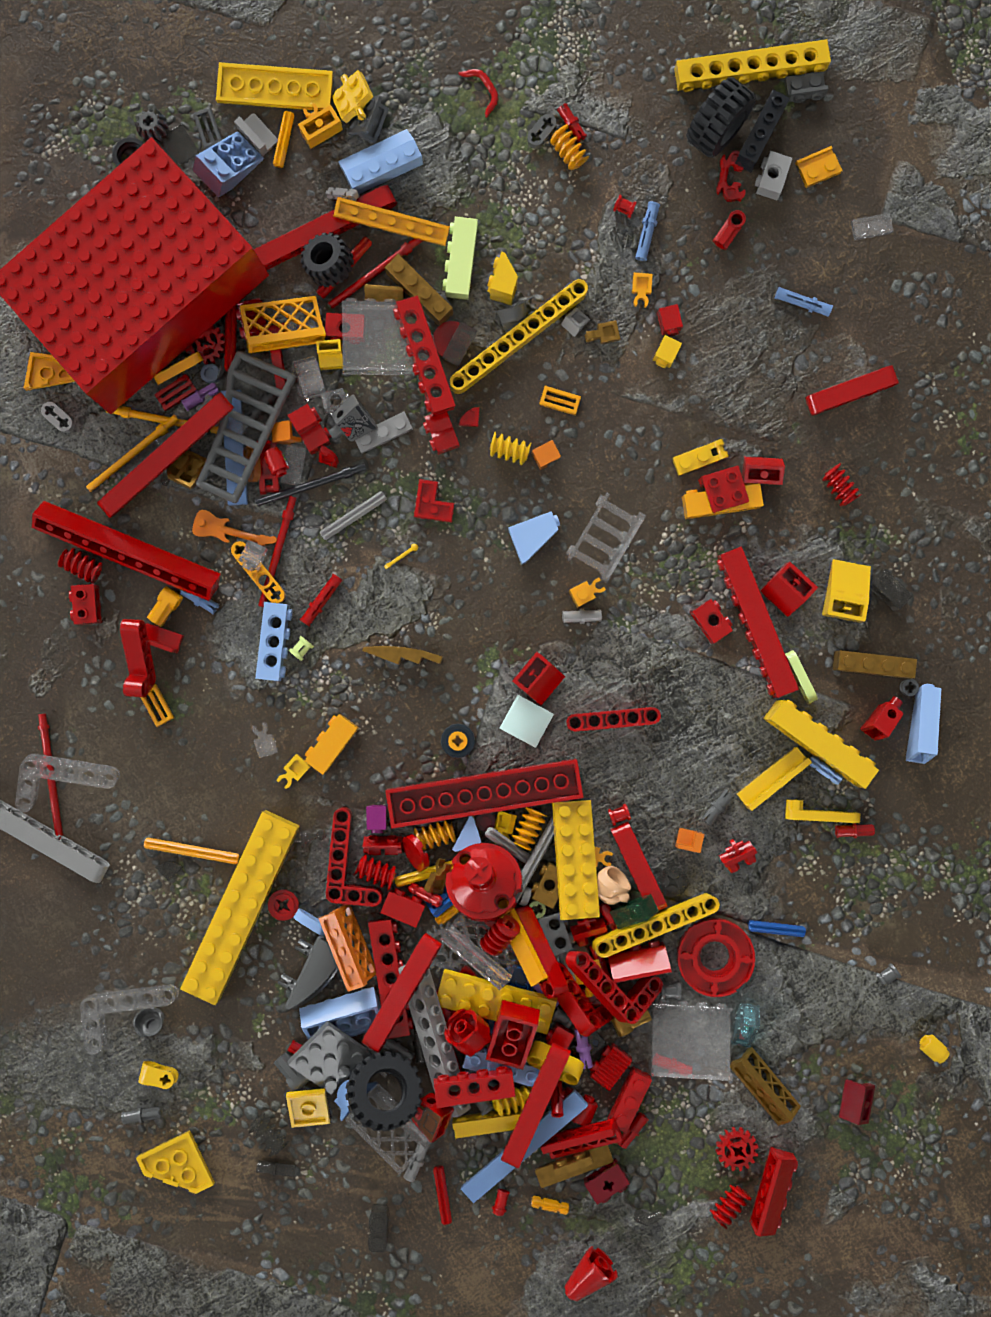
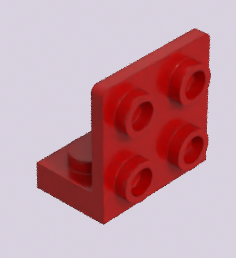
[698,465,749,513]

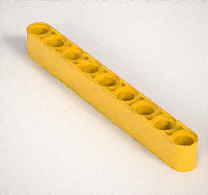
[450,279,588,394]

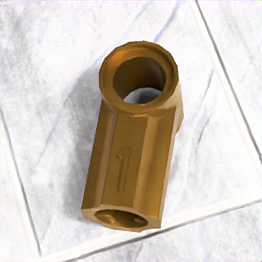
[611,1009,652,1037]

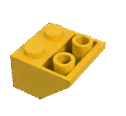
[487,251,518,306]

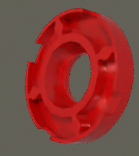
[677,918,755,997]

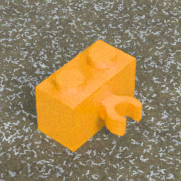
[298,103,343,149]

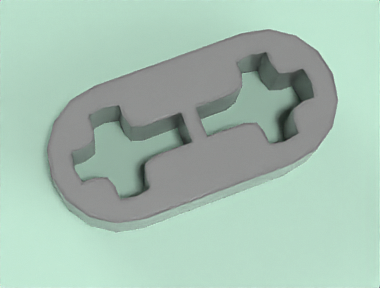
[41,402,75,433]

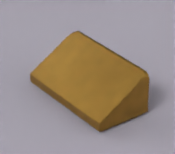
[364,284,404,306]

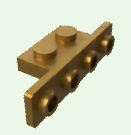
[535,1145,613,1188]

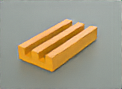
[539,386,581,416]
[140,684,175,727]

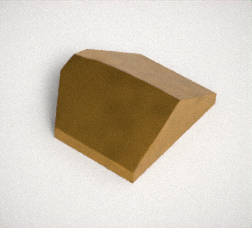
[167,450,207,489]

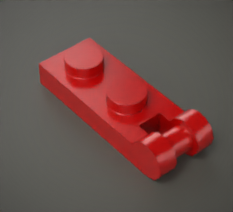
[257,440,280,495]

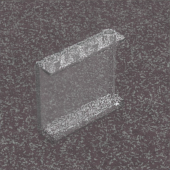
[342,298,420,375]
[651,1000,733,1081]

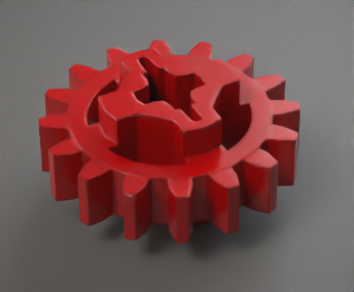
[185,325,225,365]
[715,1127,758,1171]

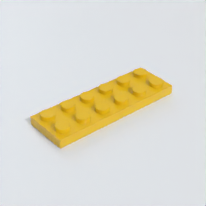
[216,62,333,111]
[552,800,600,920]
[437,969,557,1034]

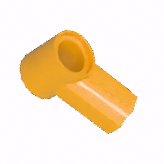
[147,586,183,627]

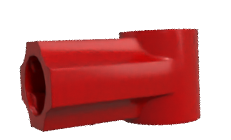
[713,210,746,250]

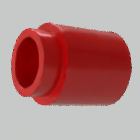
[264,447,289,477]

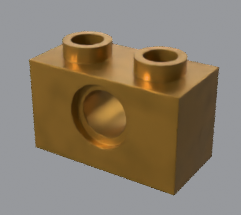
[531,862,559,909]

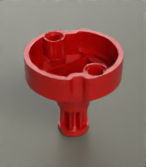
[446,843,523,922]

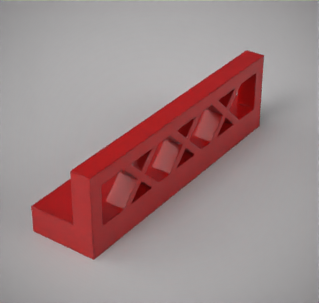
[540,1118,623,1159]

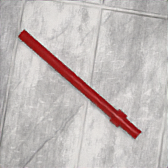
[328,238,423,309]
[258,496,297,607]

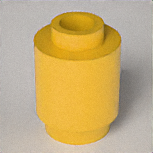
[920,1034,950,1064]

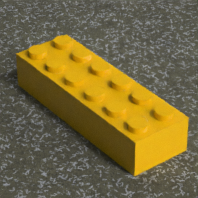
[763,700,879,789]

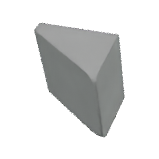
[561,307,590,336]

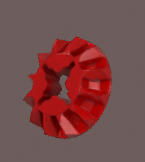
[268,889,299,921]

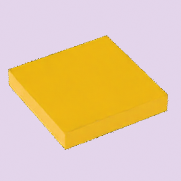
[286,1088,330,1128]

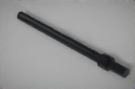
[255,463,366,507]

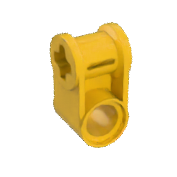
[138,1061,179,1089]

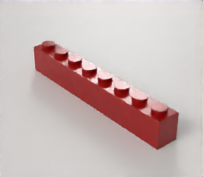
[716,546,799,698]

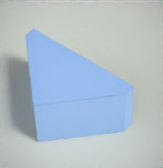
[452,816,482,852]

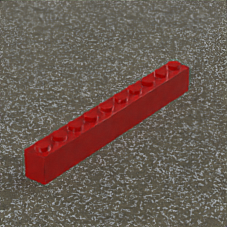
[31,501,221,601]

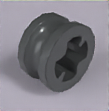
[899,679,919,696]

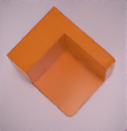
[272,420,302,445]
[532,440,561,470]
[675,828,704,853]

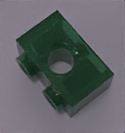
[610,894,659,929]

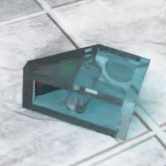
[731,1003,760,1047]

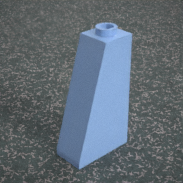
[906,684,941,764]

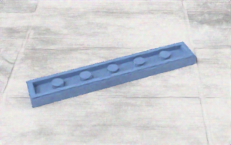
[221,390,248,506]

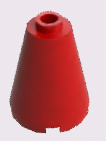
[565,1246,618,1301]

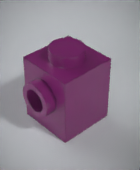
[366,805,387,833]

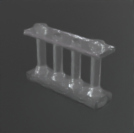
[566,492,646,583]

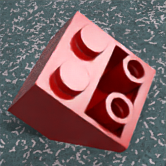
[760,561,818,617]
[512,652,566,706]

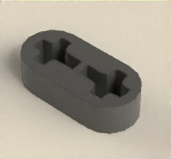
[527,114,556,149]

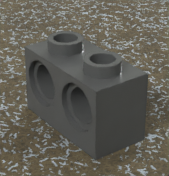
[538,910,575,956]

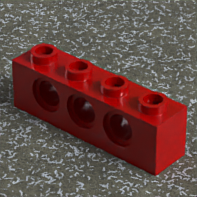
[433,1066,515,1108]

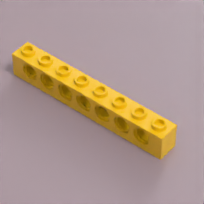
[674,39,831,92]

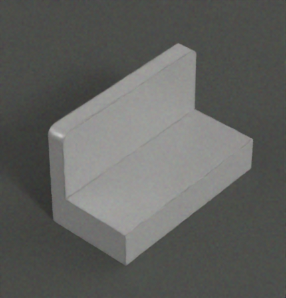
[234,113,278,157]

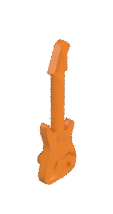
[192,510,277,546]

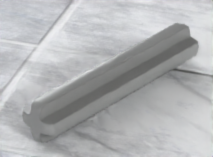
[485,827,530,864]

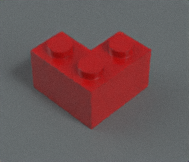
[287,403,332,455]

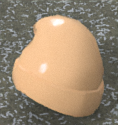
[597,866,631,905]

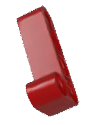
[120,619,156,697]
[556,963,613,1037]

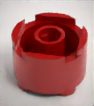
[444,1009,491,1057]

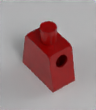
[860,697,903,741]

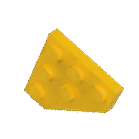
[136,1130,215,1194]

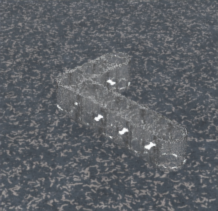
[15,754,120,812]
[80,984,179,1054]

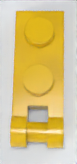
[672,439,729,476]

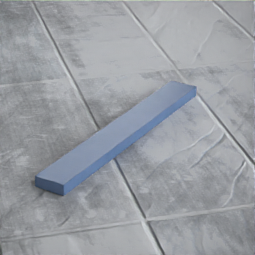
[461,1089,588,1203]

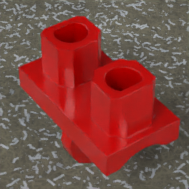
[718,839,757,873]
[570,918,608,947]

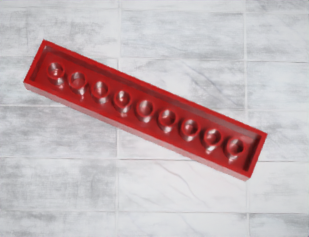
[385,758,583,829]

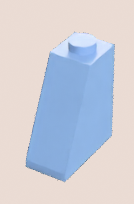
[508,511,560,565]

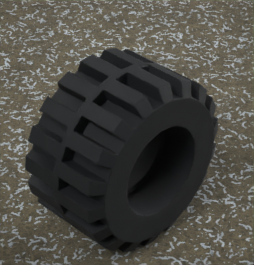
[300,232,354,287]

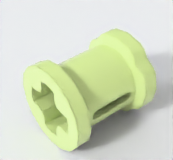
[289,636,314,661]

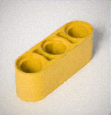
[526,1041,584,1085]

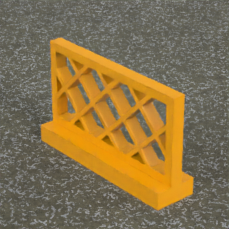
[240,296,326,353]

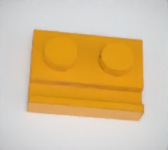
[795,146,842,188]

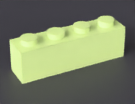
[442,216,478,300]

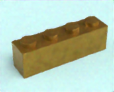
[385,254,453,326]
[833,650,917,679]

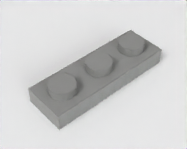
[355,412,413,454]

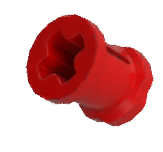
[613,195,637,218]
[608,804,631,826]

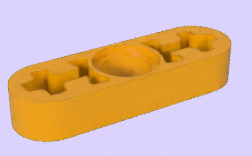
[153,351,203,385]

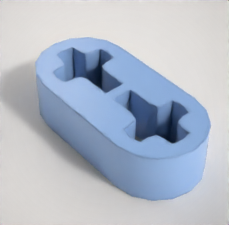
[294,909,325,936]

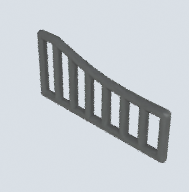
[196,350,296,503]

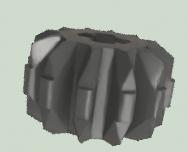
[134,108,169,141]

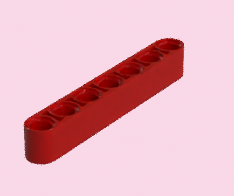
[362,933,442,1053]
[501,1043,571,1169]

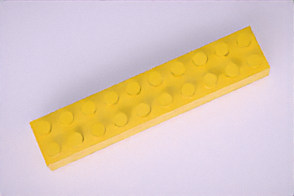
[180,810,300,1005]

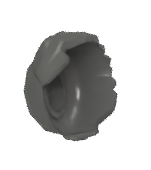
[133,1006,165,1037]

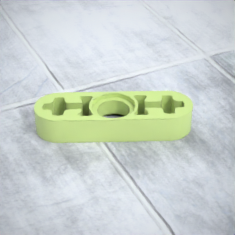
[785,650,818,704]

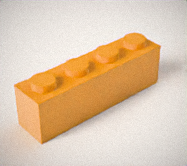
[682,483,764,520]

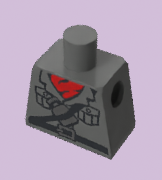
[328,394,378,441]

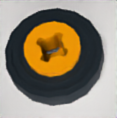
[441,724,475,758]

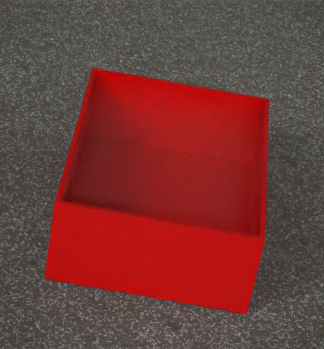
[0,137,269,414]

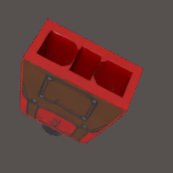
[412,1093,454,1143]

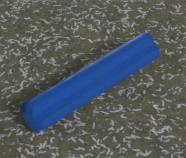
[748,920,806,937]

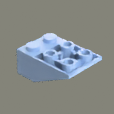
[193,131,264,197]

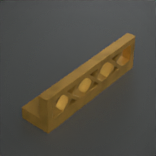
[729,1047,801,1126]

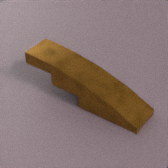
[362,646,443,665]

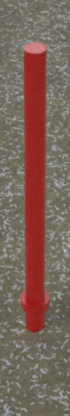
[38,714,63,840]

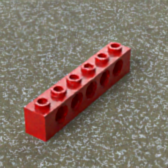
[393,295,456,416]
[368,917,414,1039]

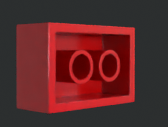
[486,1000,540,1070]

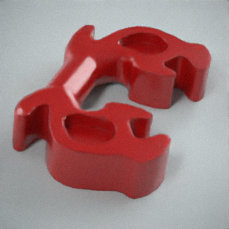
[716,151,746,202]

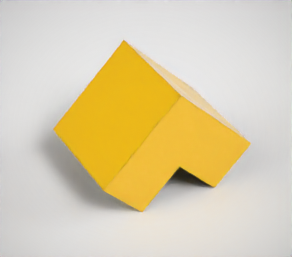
[316,339,344,370]

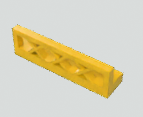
[736,747,812,811]
[452,1107,522,1139]

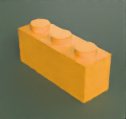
[304,714,359,775]

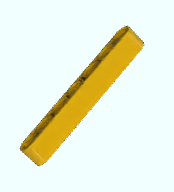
[592,893,720,958]

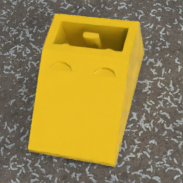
[822,559,871,623]

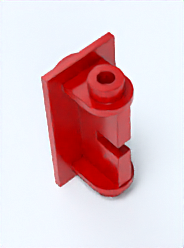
[362,835,402,855]

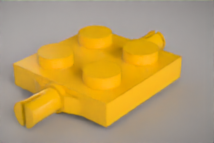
[332,70,374,123]

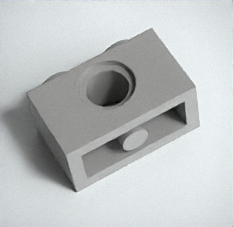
[755,151,792,200]

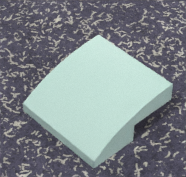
[500,695,554,748]

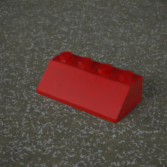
[749,1147,798,1237]

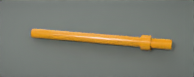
[106,406,219,434]
[86,415,179,492]

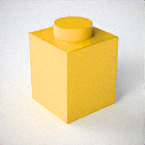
[653,335,682,368]

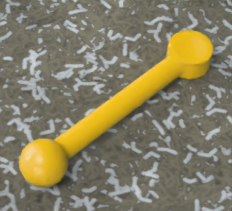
[384,544,418,569]

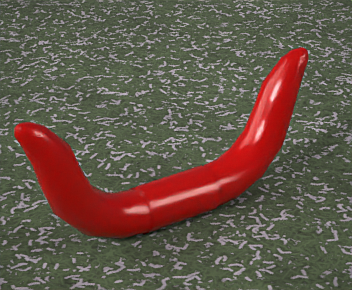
[458,69,498,118]

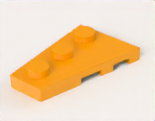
[24,352,75,391]

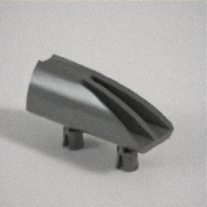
[278,935,339,1009]

